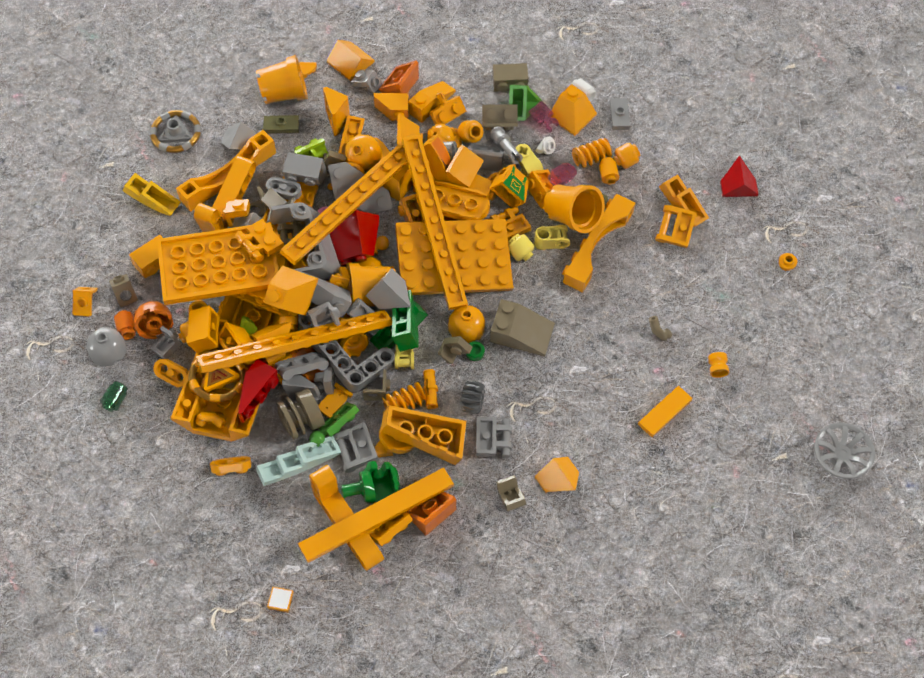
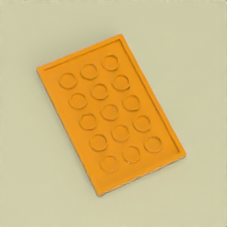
[395,219,514,295]
[157,222,279,305]

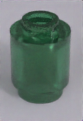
[100,381,128,412]

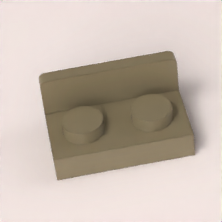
[482,104,518,130]

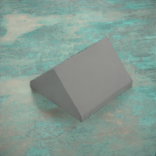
[468,144,504,172]

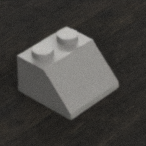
[283,152,328,186]

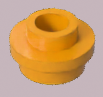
[778,253,798,271]

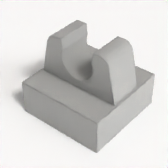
[314,367,335,394]

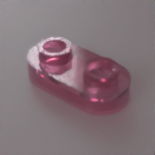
[548,163,577,186]

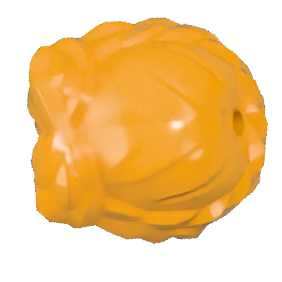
[427,124,462,148]

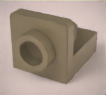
[323,150,346,171]
[438,336,473,364]

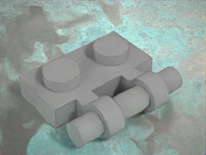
[476,417,512,458]

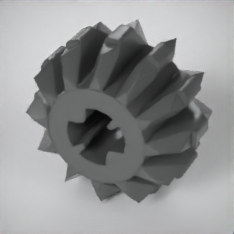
[460,381,485,414]

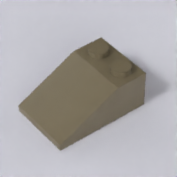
[490,299,555,357]

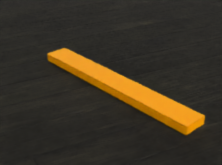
[298,467,454,563]

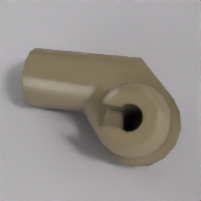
[649,316,672,341]

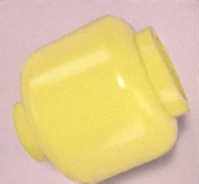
[508,234,535,262]

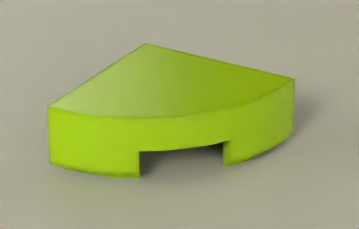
[240,316,258,335]

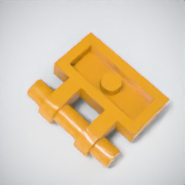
[489,206,531,241]
[235,219,284,261]

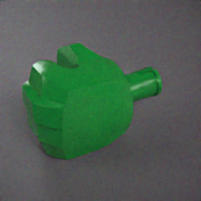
[341,461,400,503]

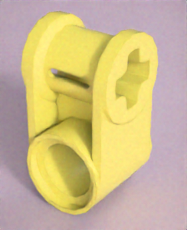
[515,144,543,178]
[534,225,570,250]
[395,345,414,369]

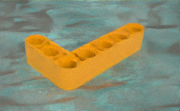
[194,156,256,232]
[309,464,384,571]

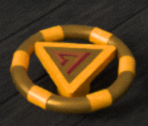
[188,350,247,402]

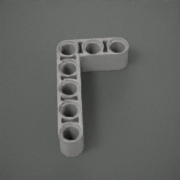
[297,312,395,392]

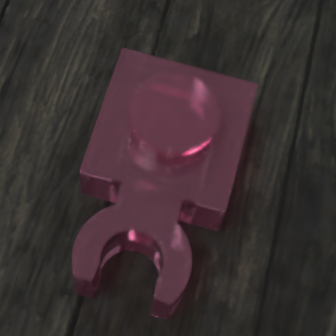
[528,100,559,133]

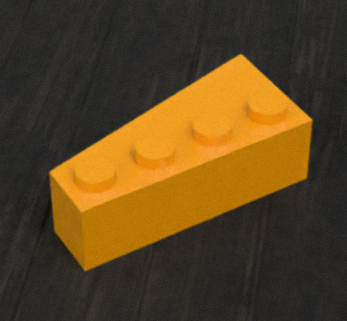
[381,405,466,465]

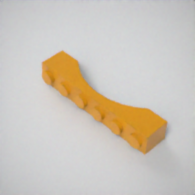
[176,130,276,212]
[562,194,636,293]

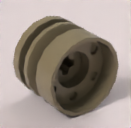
[276,388,325,440]

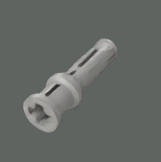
[490,126,523,164]

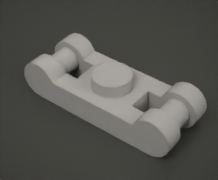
[274,352,329,381]

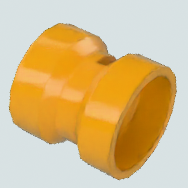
[708,352,730,378]

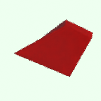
[720,155,759,197]

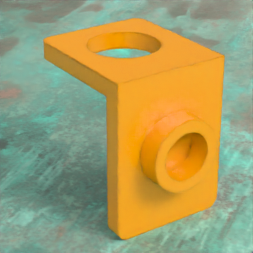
[72,287,98,316]

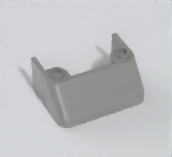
[267,202,340,281]

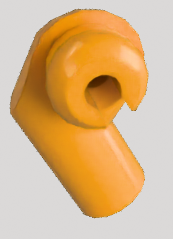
[195,412,227,429]

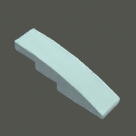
[256,436,341,486]

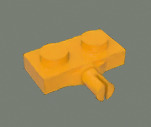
[429,91,467,125]

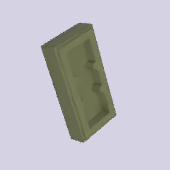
[263,115,299,134]

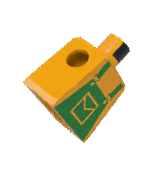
[489,164,529,208]

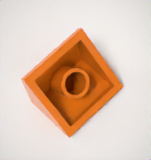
[378,60,419,93]
[406,492,456,536]

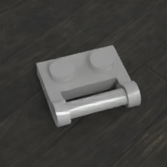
[334,423,379,473]

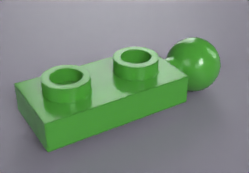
[309,402,360,447]

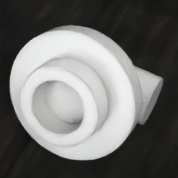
[535,136,556,154]

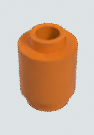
[114,310,137,340]

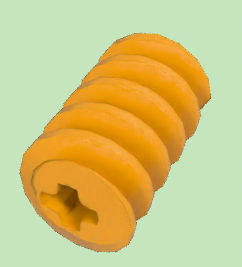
[572,138,612,168]
[382,382,426,410]

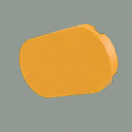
[434,181,490,220]

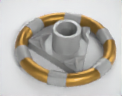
[150,110,201,153]

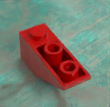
[238,359,279,424]

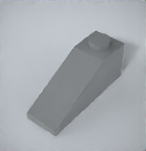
[297,270,352,317]

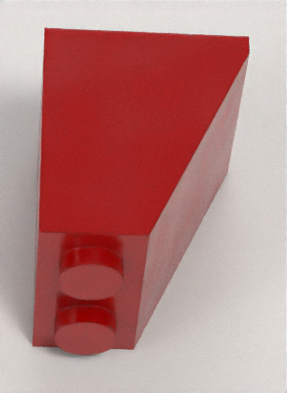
[329,210,380,267]

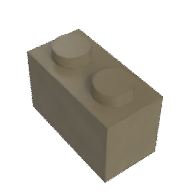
[492,63,529,92]

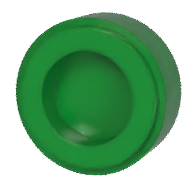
[466,341,485,361]

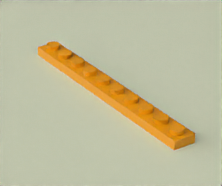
[402,135,468,310]
[280,142,408,265]
[196,310,392,373]

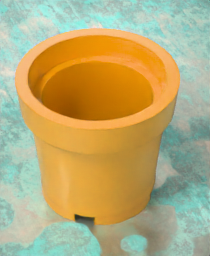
[256,55,308,104]
[544,184,605,233]
[347,263,396,308]

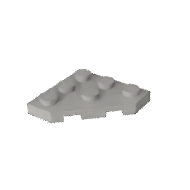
[328,162,392,213]

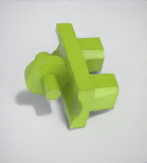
[294,138,328,158]

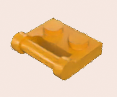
[655,205,697,248]

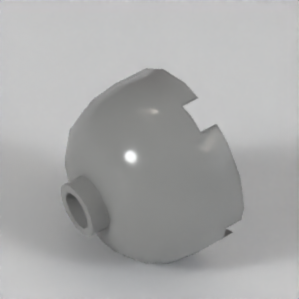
[86,327,127,367]

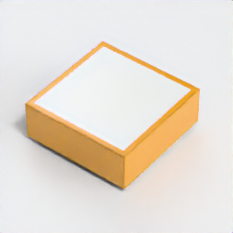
[267,587,294,613]

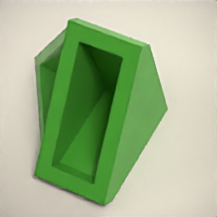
[509,85,543,121]

